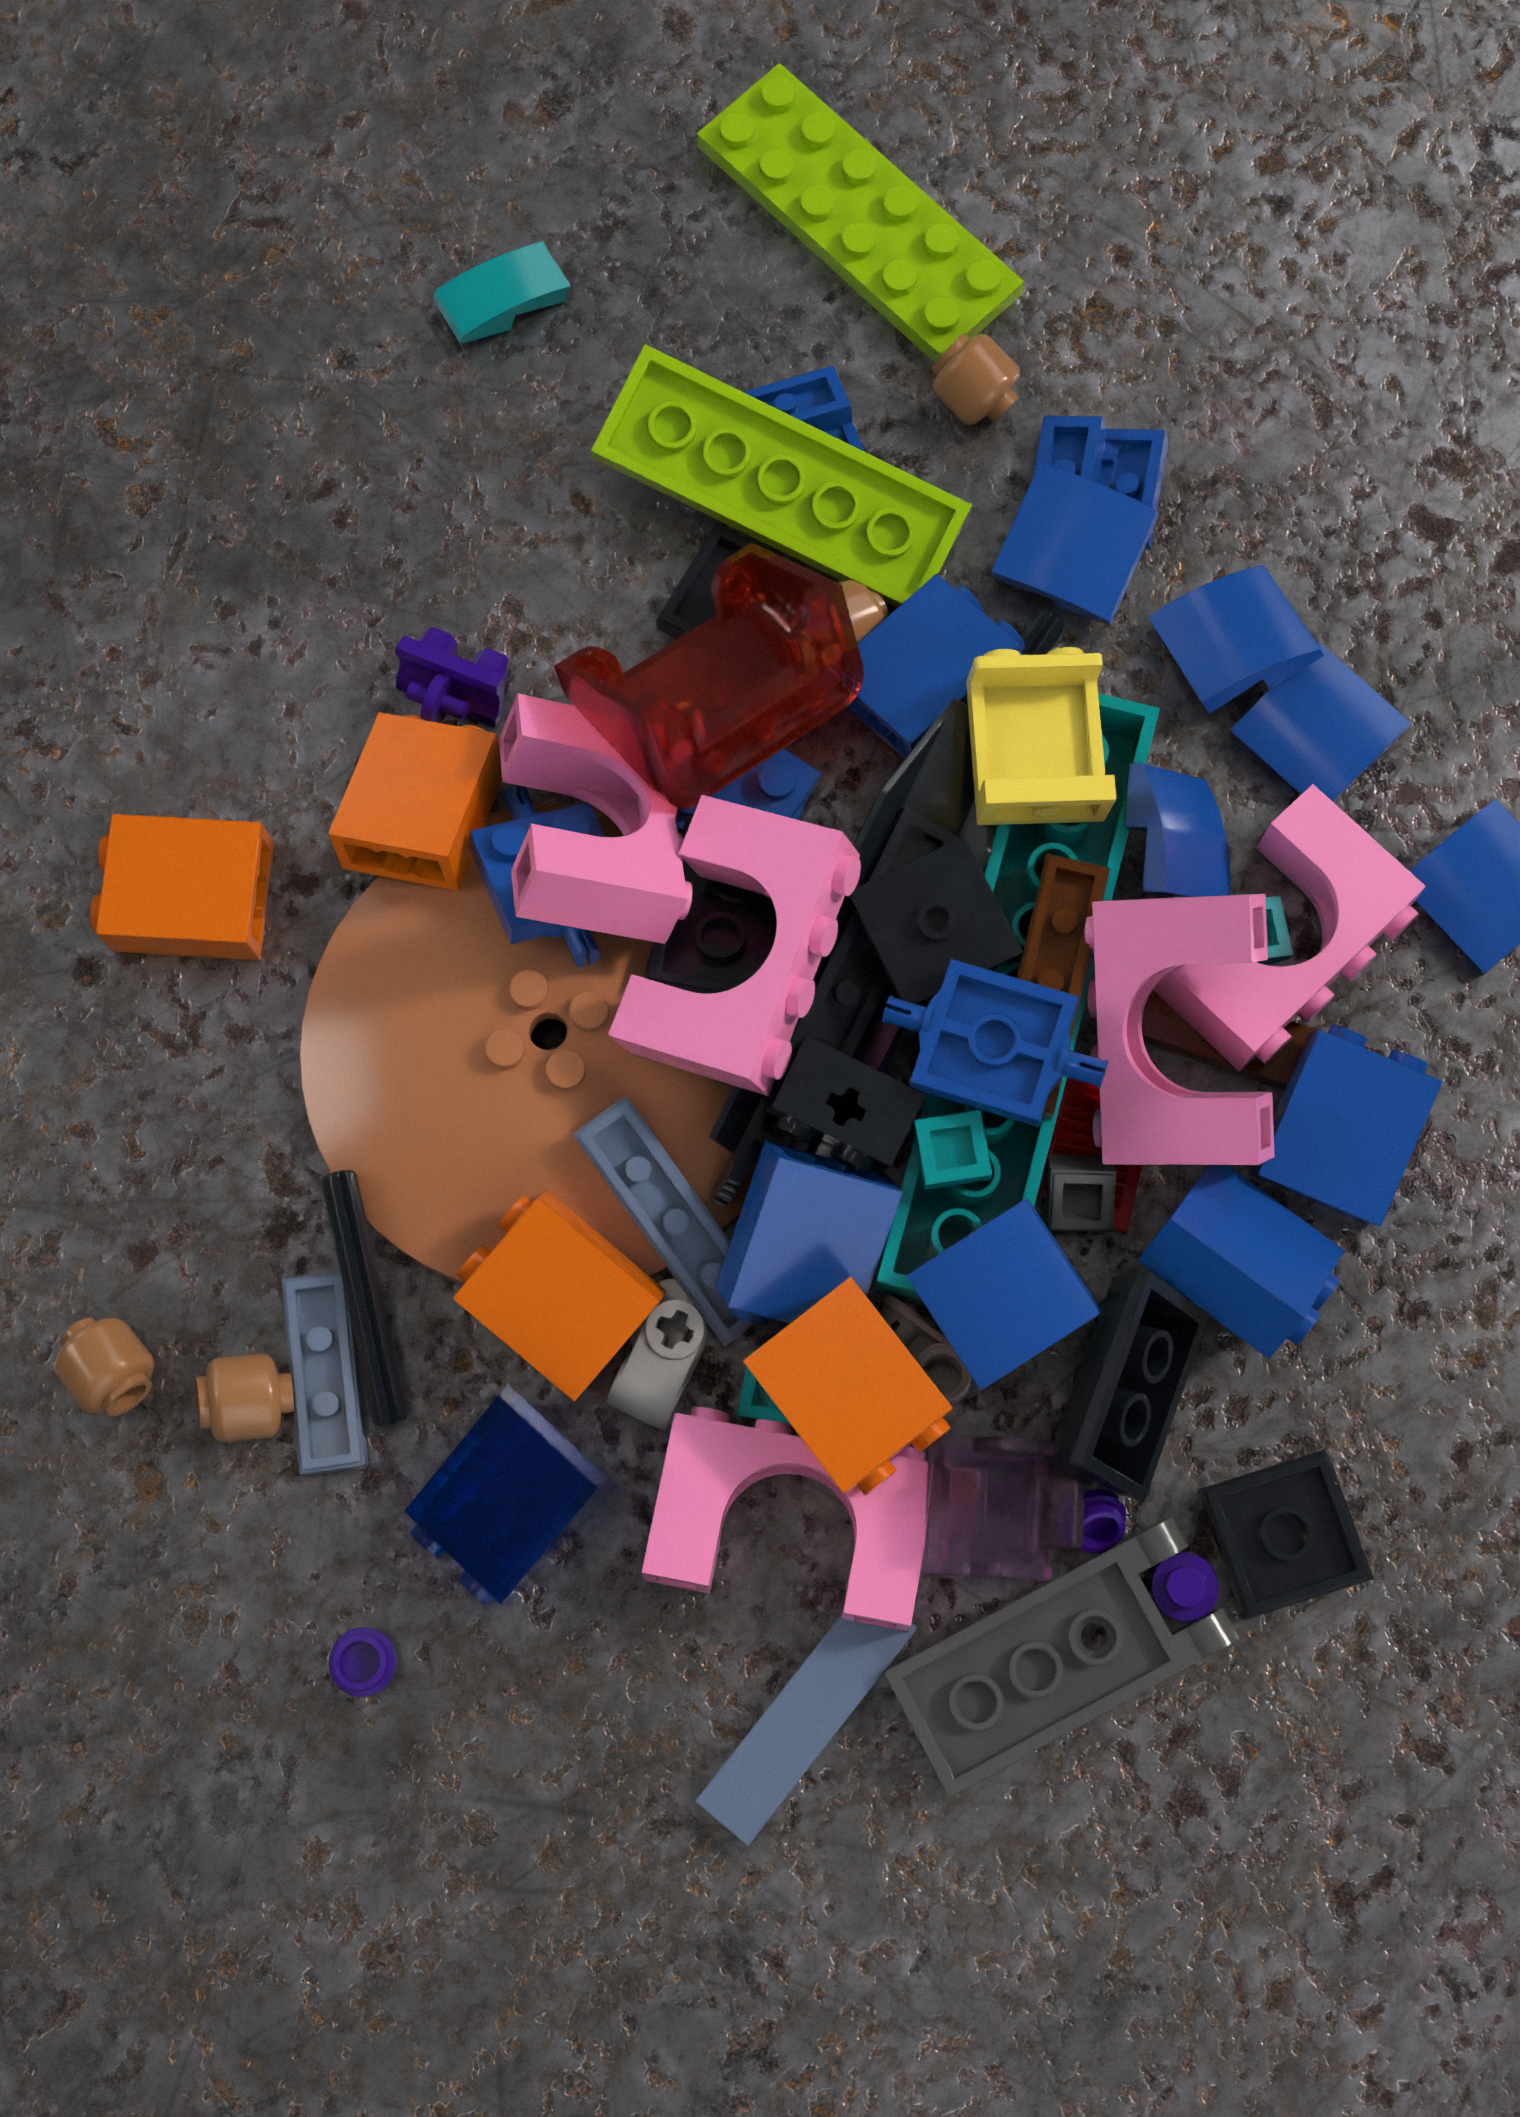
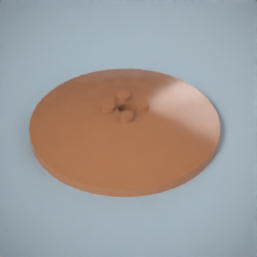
[300,804,756,1285]

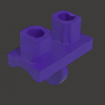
[395,626,509,727]

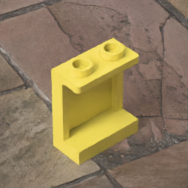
[966,647,1116,825]

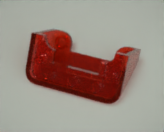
[554,543,864,808]

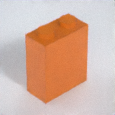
[328,712,502,891]
[90,814,274,960]
[452,1189,666,1402]
[743,1276,955,1496]

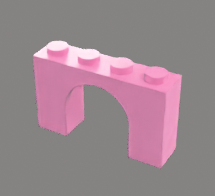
[499,693,692,944]
[1153,784,1426,1072]
[608,795,861,1096]
[1085,893,1275,1165]
[641,1407,938,1632]

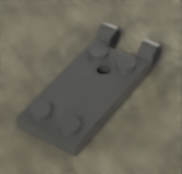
[884,1516,1240,1798]

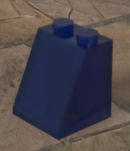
[404,1384,618,1606]

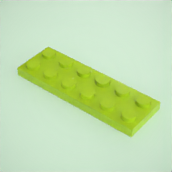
[697,63,1024,363]
[591,344,972,608]

